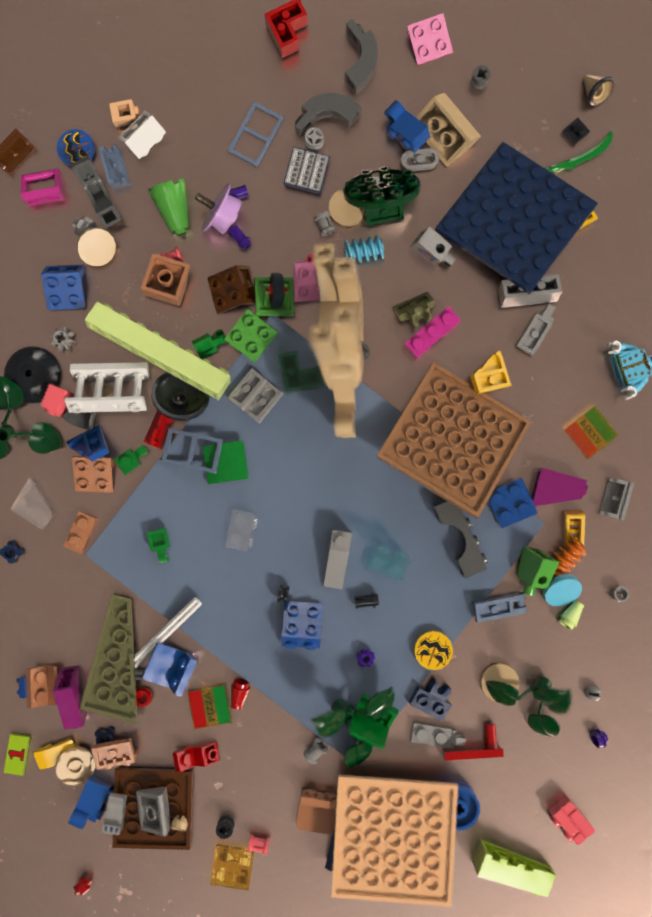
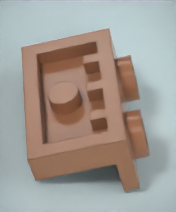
[26,665,58,709]
[91,738,137,770]

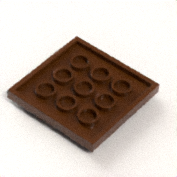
[112,768,193,850]

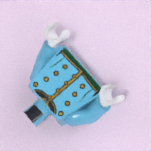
[607,341,652,400]

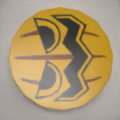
[414,630,453,670]

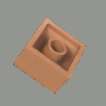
[141,253,190,307]

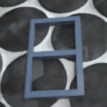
[227,101,284,167]
[161,428,223,474]

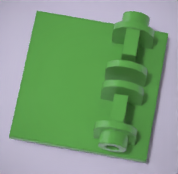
[224,309,278,363]

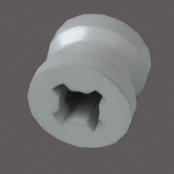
[305,127,324,151]

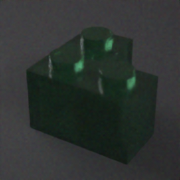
[278,351,324,395]

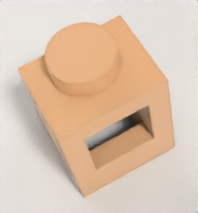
[109,99,140,129]

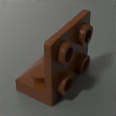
[208,265,255,314]

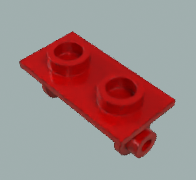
[143,410,174,449]

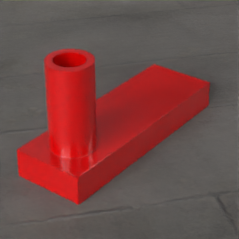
[443,724,504,761]

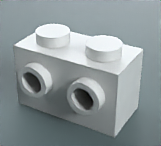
[118,111,166,159]

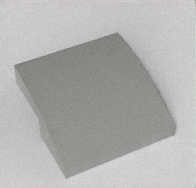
[228,368,284,424]

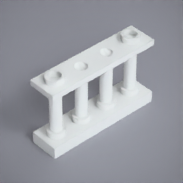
[65,362,150,413]

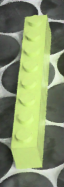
[85,302,231,401]

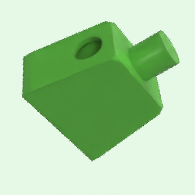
[517,546,559,596]

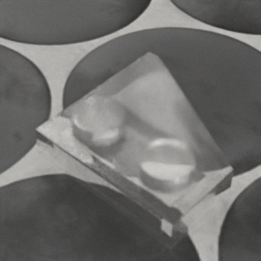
[10,478,54,530]

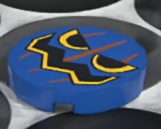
[56,129,96,167]

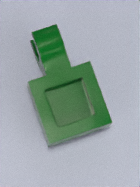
[191,329,227,359]
[114,445,149,475]
[146,528,171,563]

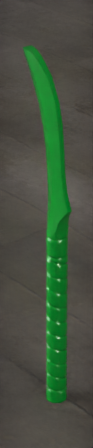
[545,131,613,173]

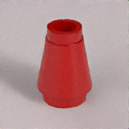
[231,679,250,710]

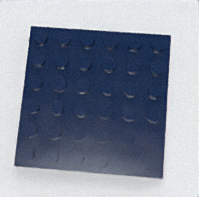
[435,142,598,294]

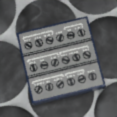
[284,147,330,194]

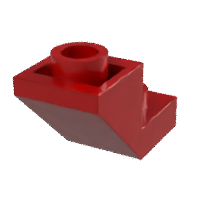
[172,742,220,772]

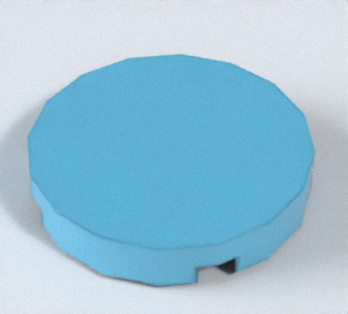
[543,574,582,606]

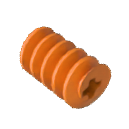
[554,535,587,576]

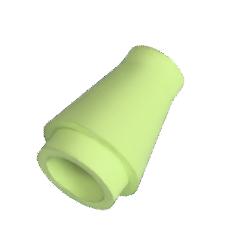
[559,600,584,630]

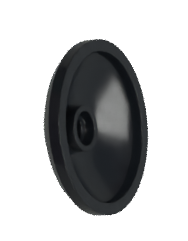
[4,346,62,403]
[151,372,210,421]

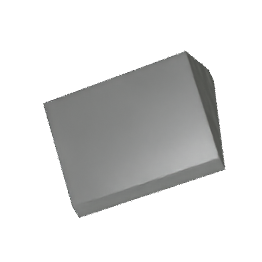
[136,787,171,836]

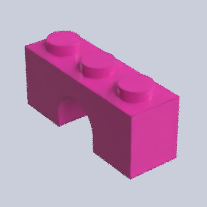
[403,306,461,361]

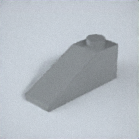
[323,529,352,589]

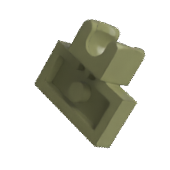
[393,291,436,327]

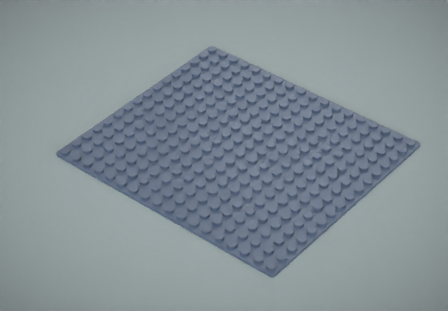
[86,316,544,766]

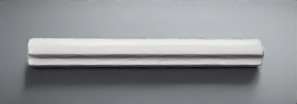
[134,597,202,668]

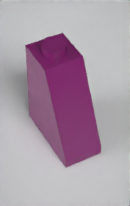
[531,468,588,506]
[53,666,87,730]

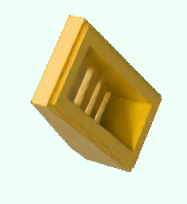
[563,510,585,548]

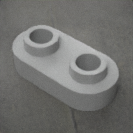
[401,148,439,171]

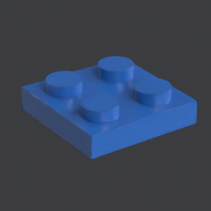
[489,477,538,528]

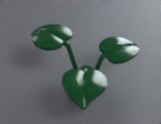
[0,376,61,459]
[486,677,572,737]
[311,687,394,768]

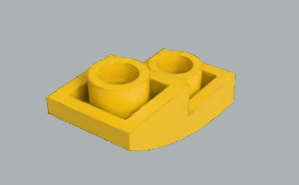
[33,737,75,770]

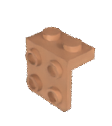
[296,789,337,835]

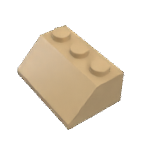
[416,93,481,167]

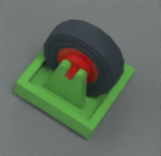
[254,273,295,316]

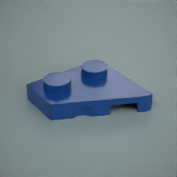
[66,425,109,462]

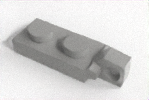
[516,304,556,356]
[410,721,466,749]

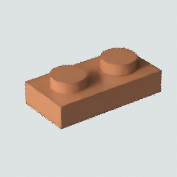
[63,511,97,554]

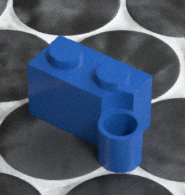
[384,100,430,153]
[68,775,113,830]

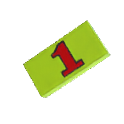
[4,733,31,776]

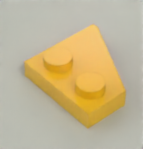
[470,351,511,395]

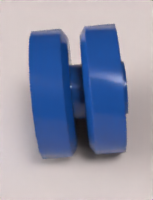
[446,779,480,831]

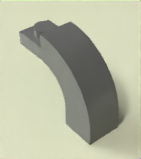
[345,19,378,94]
[295,93,361,137]
[71,156,122,229]

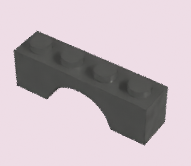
[433,501,488,578]

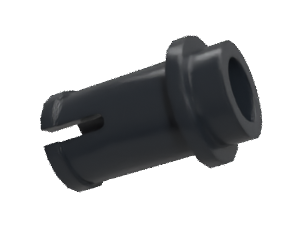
[354,592,379,609]

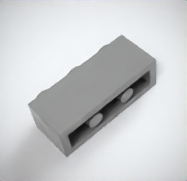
[498,274,563,308]

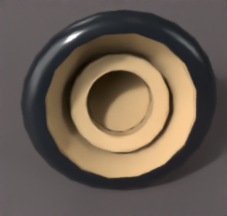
[583,75,615,106]

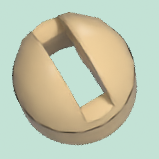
[171,815,187,831]

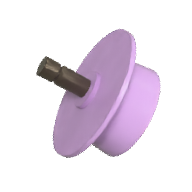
[195,183,242,234]

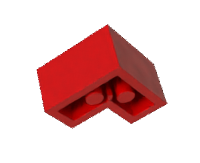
[264,0,308,58]

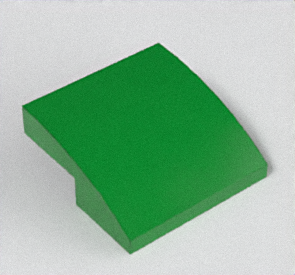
[202,440,249,484]

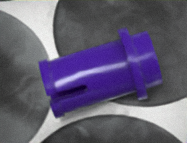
[228,185,249,199]
[228,225,252,250]

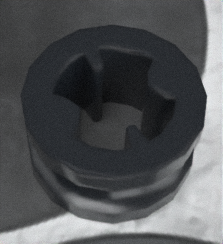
[277,585,290,604]

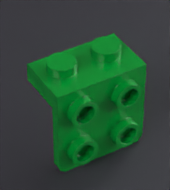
[348,692,399,749]

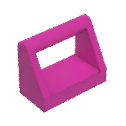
[21,168,65,206]

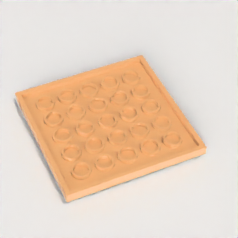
[331,775,458,907]

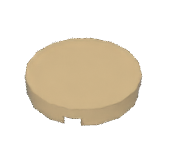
[329,189,365,227]
[77,227,116,266]
[480,663,520,701]
[55,746,95,786]

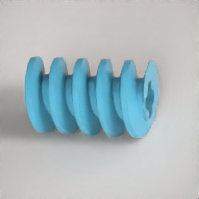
[344,235,384,263]

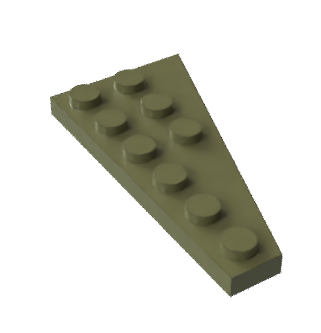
[80,594,138,724]

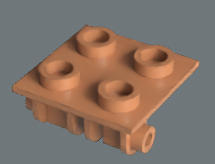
[72,456,114,493]

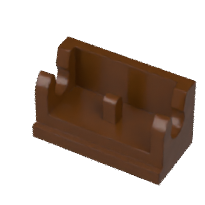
[0,128,36,176]

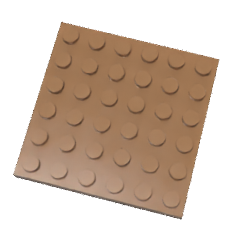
[376,362,531,519]

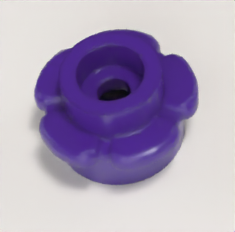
[356,648,375,668]
[590,729,608,748]

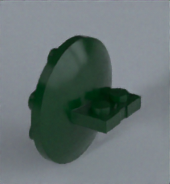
[343,166,421,226]

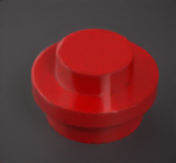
[136,687,152,707]
[73,877,92,896]

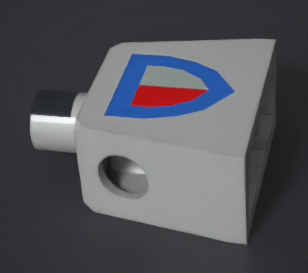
[410,227,456,267]

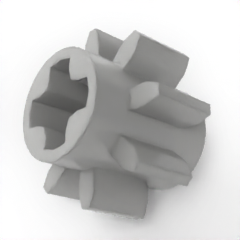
[72,216,96,236]
[50,327,75,351]

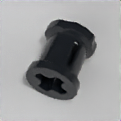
[216,815,235,839]

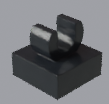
[562,117,590,146]

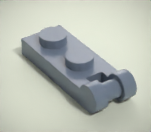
[473,592,527,623]

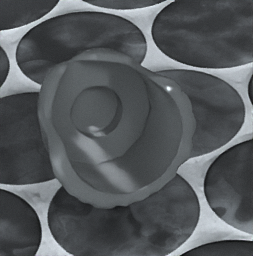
[63,396,97,430]

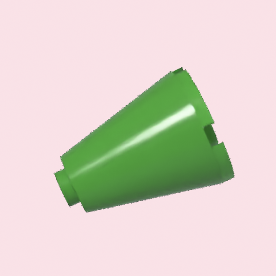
[148,179,189,235]

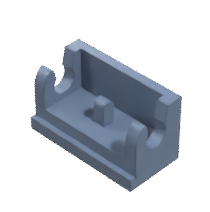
[98,144,131,190]

